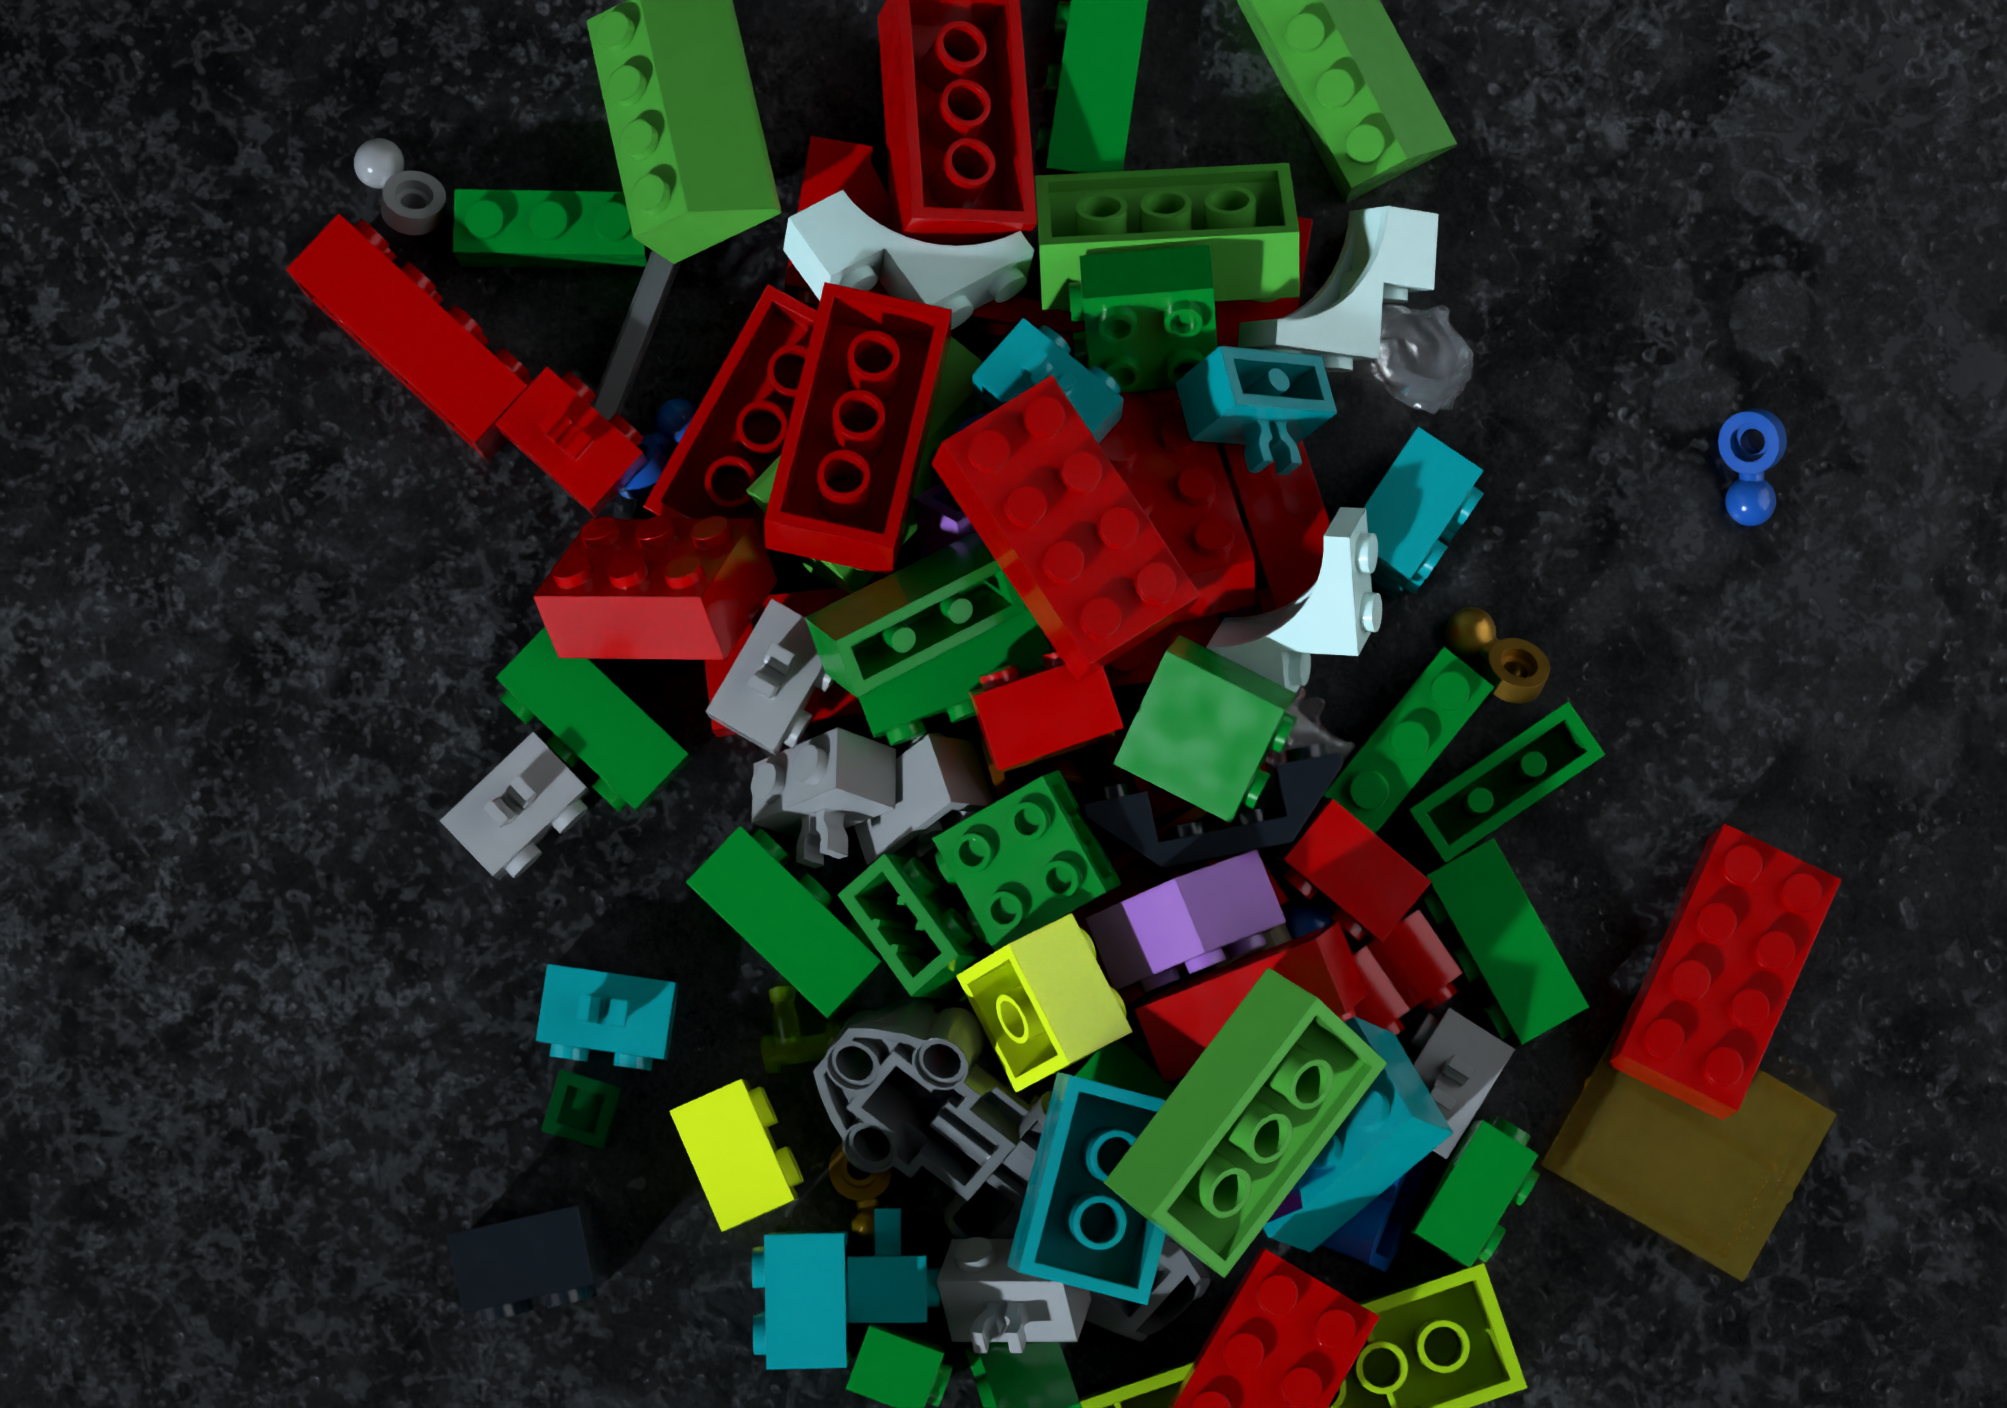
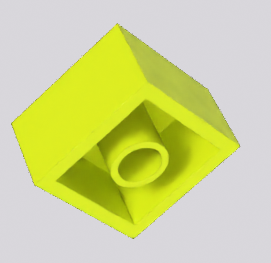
[956,913,1133,1092]
[670,1079,805,1232]

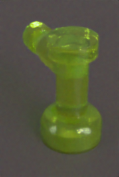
[761,986,849,1074]

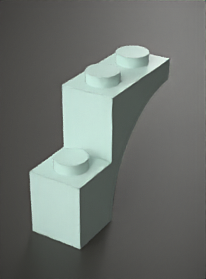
[783,190,1034,330]
[1238,206,1439,372]
[1206,507,1382,693]

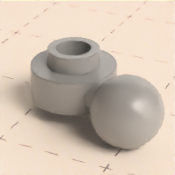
[354,138,446,235]

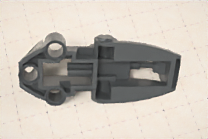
[813,994,1210,1342]

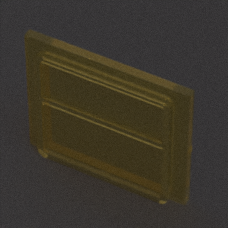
[1541,998,1837,1282]

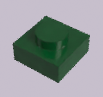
[541,1069,623,1150]

